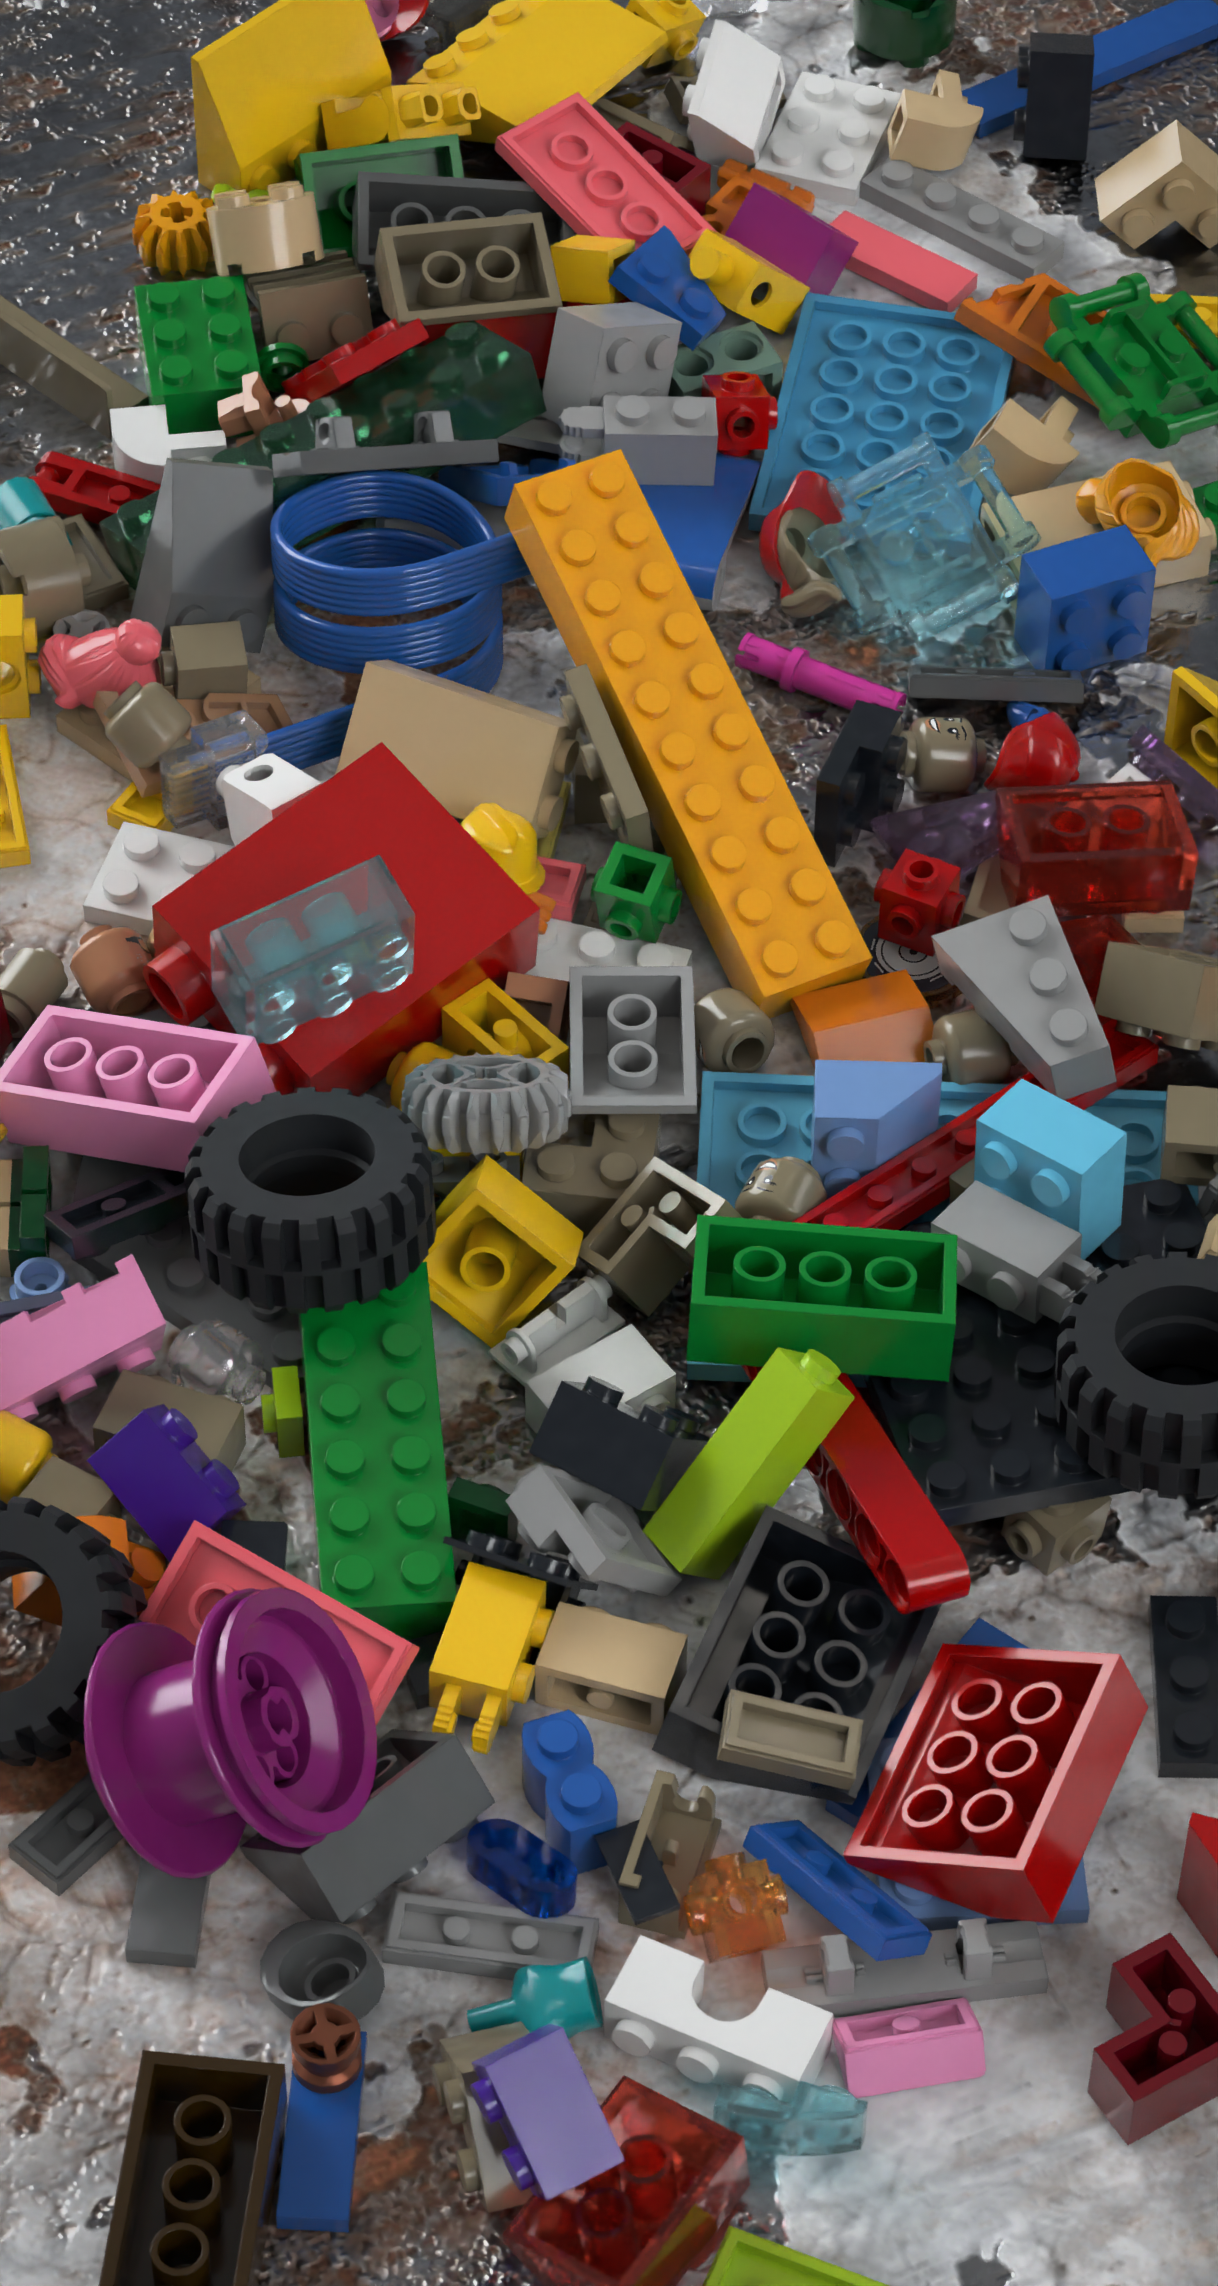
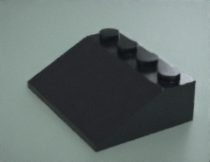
[652,1505,942,1805]

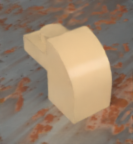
[887,69,983,171]
[963,396,1080,495]

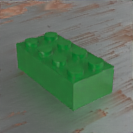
[686,1215,958,1382]

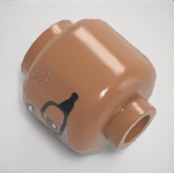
[70,925,154,1017]

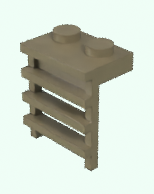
[237,250,373,361]

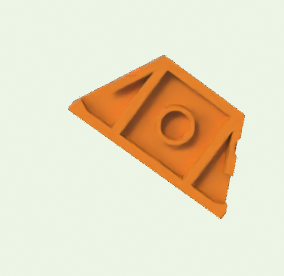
[953,273,1107,409]

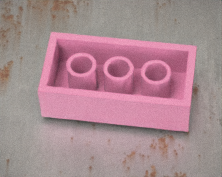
[0,1005,276,1172]

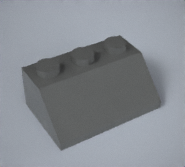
[240,1729,495,1924]

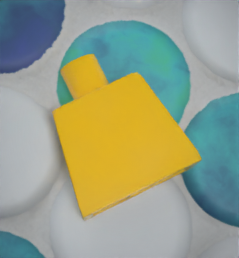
[688,229,810,335]

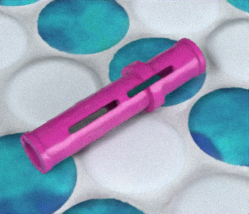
[735,632,907,716]

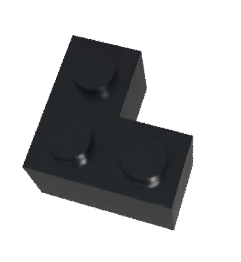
[1013,32,1095,161]
[529,1376,710,1511]

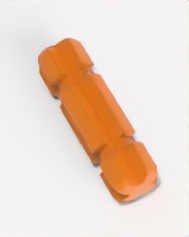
[717,159,815,213]

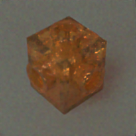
[683,1852,789,1964]

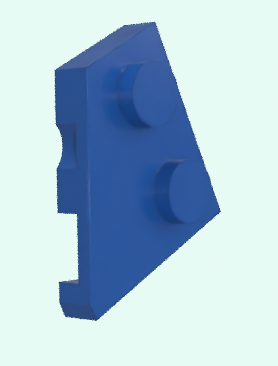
[608,225,727,351]

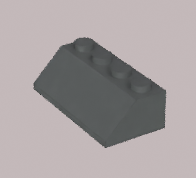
[352,171,574,271]

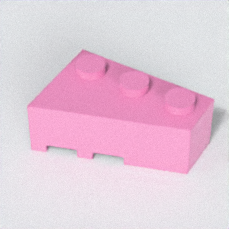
[0,1254,166,1422]

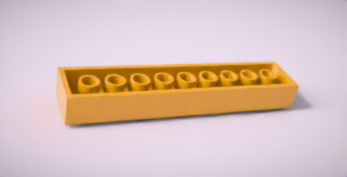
[504,449,873,1019]

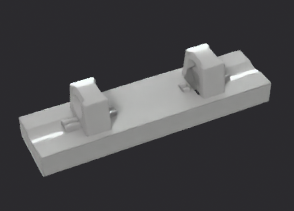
[761,1918,1049,2018]

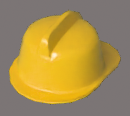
[461,803,545,895]

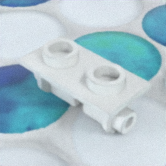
[488,1275,625,1387]

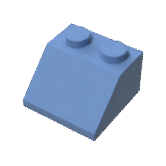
[811,1060,942,1199]

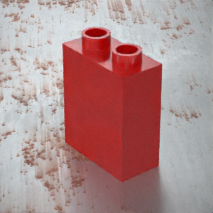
[143,742,540,1097]

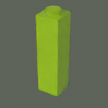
[642,1347,855,1580]

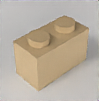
[535,1601,688,1735]

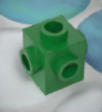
[590,841,682,943]

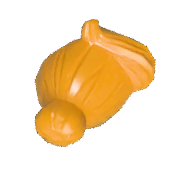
[1075,458,1200,568]

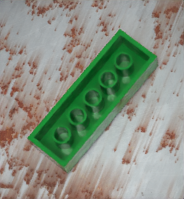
[299,1262,457,1640]

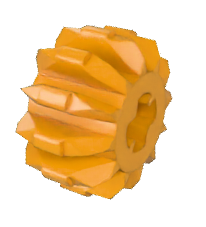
[132,189,215,277]

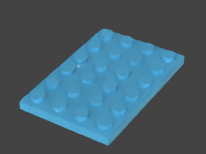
[748,293,1015,561]

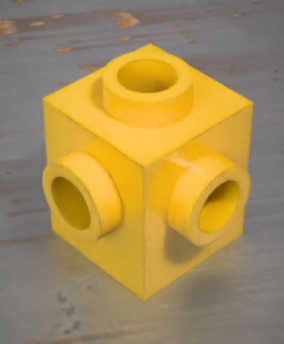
[625,0,706,69]

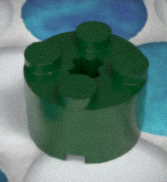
[852,0,957,69]

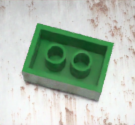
[134,275,261,438]

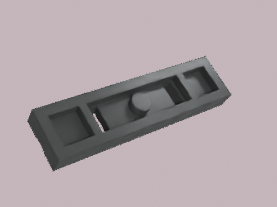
[272,410,499,478]

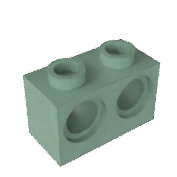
[668,321,783,402]

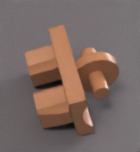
[217,371,317,483]

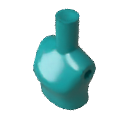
[467,1956,603,2039]

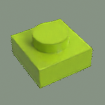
[261,1365,305,1458]

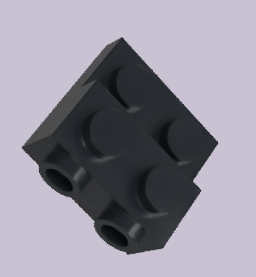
[814,700,908,868]

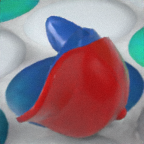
[983,701,1081,799]

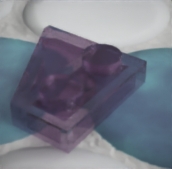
[1127,724,1218,821]

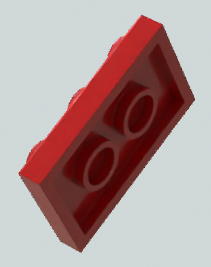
[273,318,430,406]

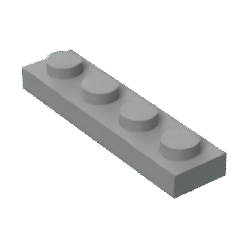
[860,156,1065,281]

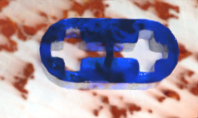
[466,1818,578,1919]

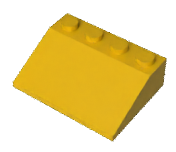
[191,0,392,193]
[406,0,669,144]

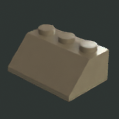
[374,212,563,327]

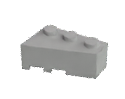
[931,895,1117,1100]

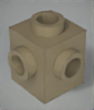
[1001,1496,1112,1576]

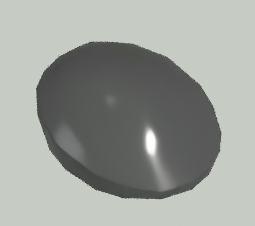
[260,1920,385,2021]

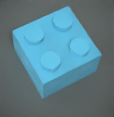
[974,1079,1127,1260]

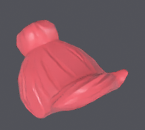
[37,618,162,709]

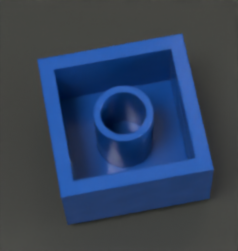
[1014,524,1156,672]

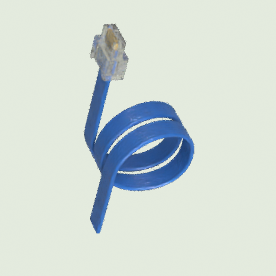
[159,470,531,831]

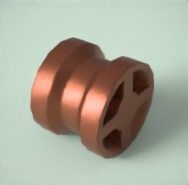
[290,2003,362,2094]

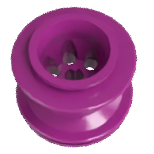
[84,1587,377,1879]

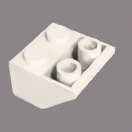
[682,19,786,172]

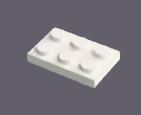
[754,71,902,207]

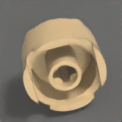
[206,181,324,276]

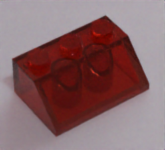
[995,780,1199,917]
[502,2075,750,2286]

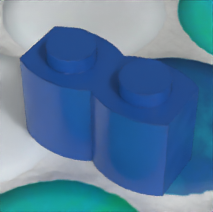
[522,1709,618,1877]

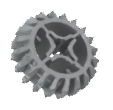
[401,1052,571,1156]

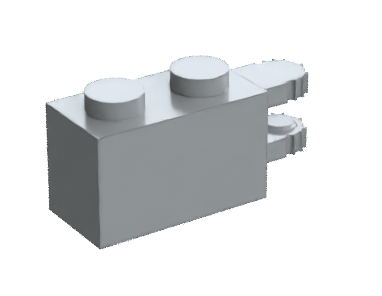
[557,395,718,486]
[931,1180,1103,1324]

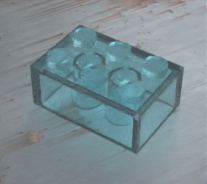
[210,855,415,1044]

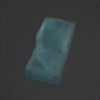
[712,2080,868,2156]

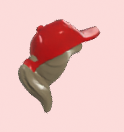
[759,470,843,618]

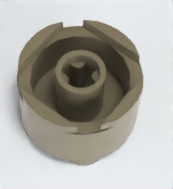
[0,515,91,639]

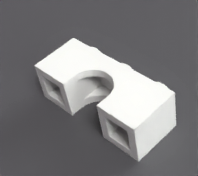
[604,1935,833,2117]

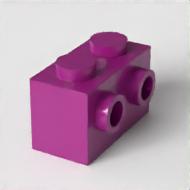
[725,182,859,295]

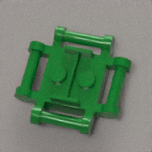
[1043,272,1218,449]

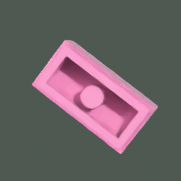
[832,1997,986,2098]

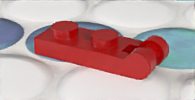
[28,451,161,539]

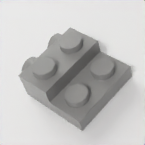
[505,1464,683,1597]

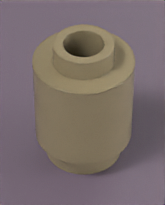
[0,948,68,1038]

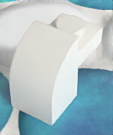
[110,404,228,484]

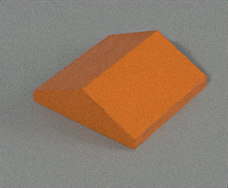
[790,969,934,1070]

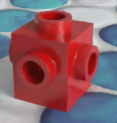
[702,371,778,457]
[873,848,966,957]

